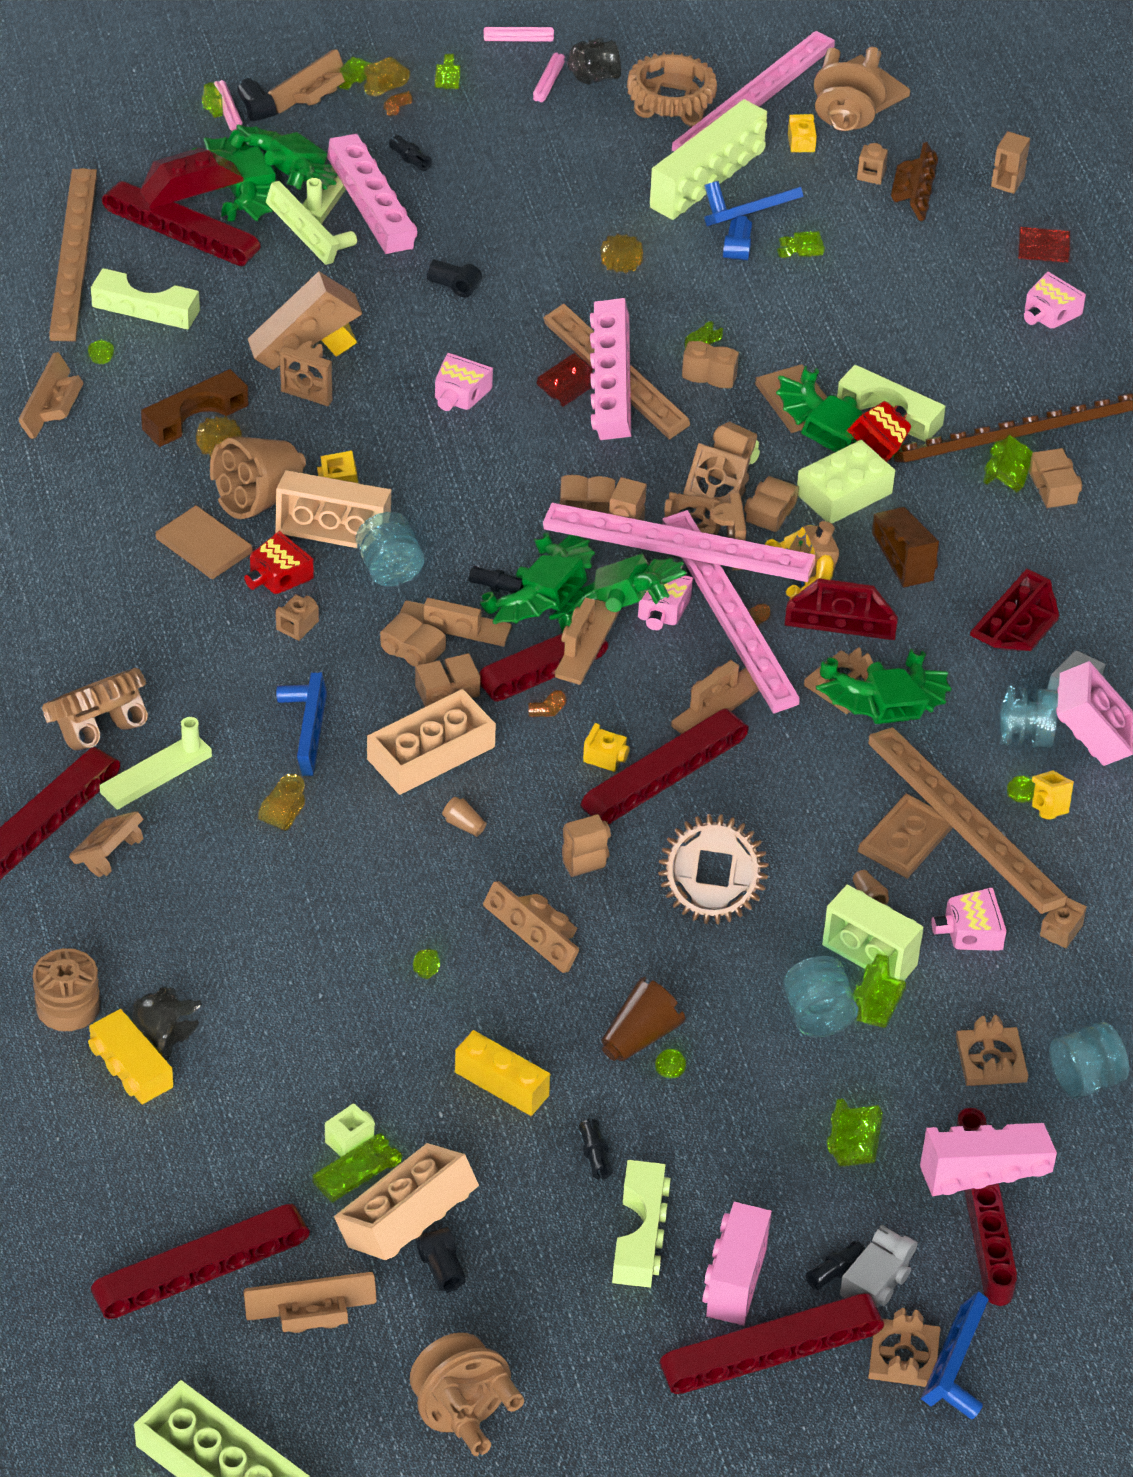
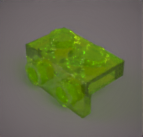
[983,435,1034,492]
[852,953,906,1028]
[827,1098,883,1167]

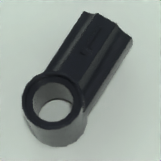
[237,78,276,121]
[427,259,482,298]
[416,1227,465,1293]

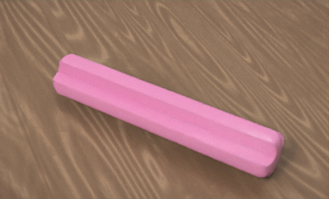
[484,27,554,42]
[533,52,565,103]
[213,80,243,131]

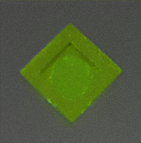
[201,82,223,118]

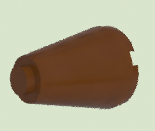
[601,977,686,1061]

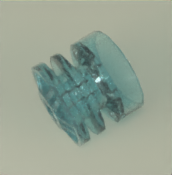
[356,512,424,586]
[999,686,1057,749]
[783,956,858,1037]
[1049,1021,1129,1099]

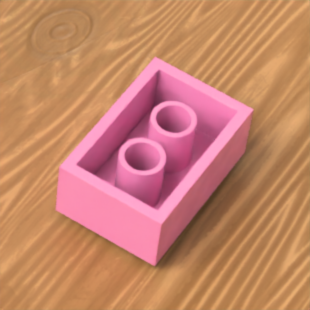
[1056,661,1133,766]
[702,1202,772,1326]

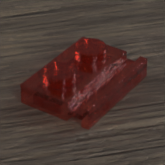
[1018,227,1070,263]
[536,353,593,407]

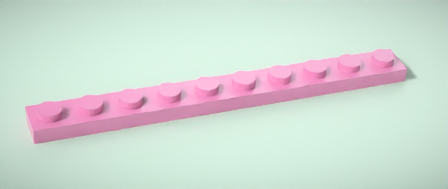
[672,31,835,151]
[543,503,815,582]
[662,510,799,714]

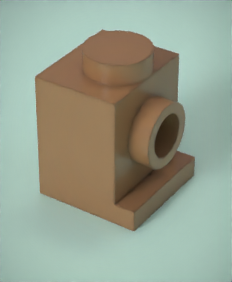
[857,143,888,185]
[276,595,319,641]
[1040,897,1087,948]

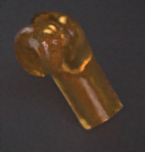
[383,91,412,116]
[748,604,770,626]
[528,690,567,717]

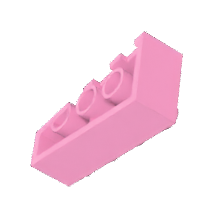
[920,1123,1057,1197]

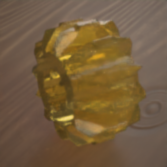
[600,233,643,274]
[196,415,242,458]

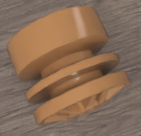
[32,948,101,1031]

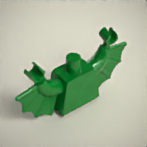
[228,124,338,190]
[192,137,275,222]
[776,366,905,458]
[480,533,595,625]
[549,553,687,633]
[816,649,951,724]

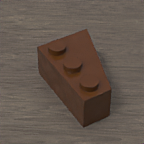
[872,507,939,588]

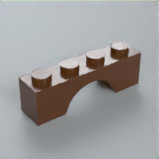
[141,369,248,447]

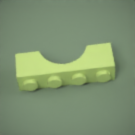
[91,268,200,330]
[837,365,946,442]
[612,1160,671,1288]

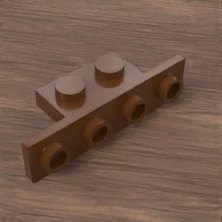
[891,142,938,221]

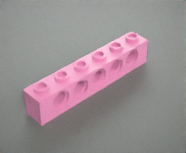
[327,134,417,254]
[590,298,631,440]

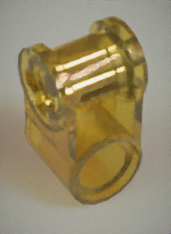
[364,56,410,96]
[258,774,305,831]

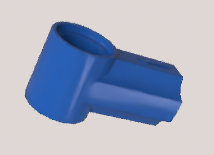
[723,215,752,261]

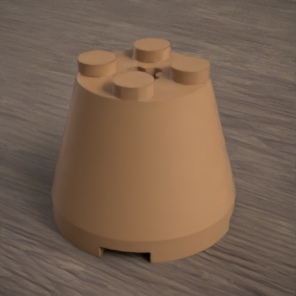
[210,436,306,519]

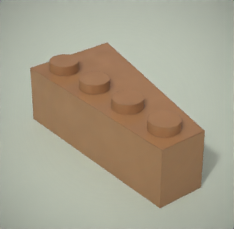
[248,271,362,370]

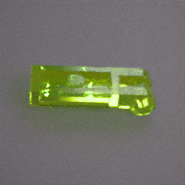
[312,1133,403,1203]

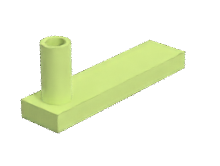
[302,165,346,224]
[266,181,357,265]
[100,717,212,810]

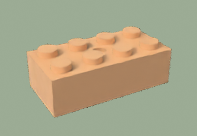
[275,470,392,552]
[367,689,496,795]
[334,1143,479,1260]

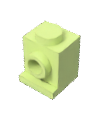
[325,1103,375,1161]

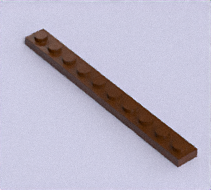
[894,393,1133,463]

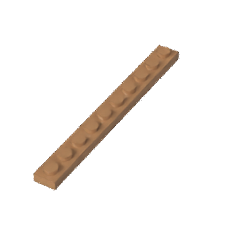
[49,168,97,341]
[868,727,1067,914]

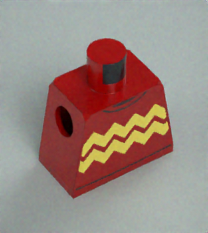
[847,401,911,462]
[244,531,314,594]

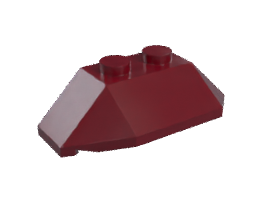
[140,148,243,209]
[970,568,1060,651]
[784,578,898,641]

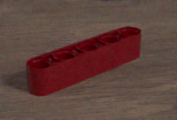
[479,633,608,702]

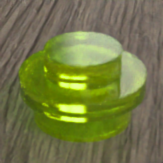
[88,340,114,364]
[1007,776,1035,803]
[413,948,440,979]
[655,1049,686,1078]

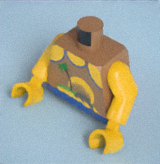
[765,521,839,600]

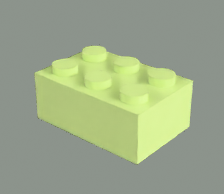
[797,440,895,524]
[822,884,923,987]

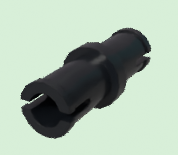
[389,135,432,171]
[469,565,524,593]
[579,1119,613,1180]
[806,1241,865,1290]

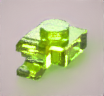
[435,53,460,89]
[338,57,373,90]
[777,231,825,258]
[684,321,723,351]

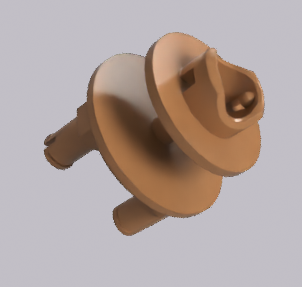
[814,47,886,131]
[410,1333,524,1456]

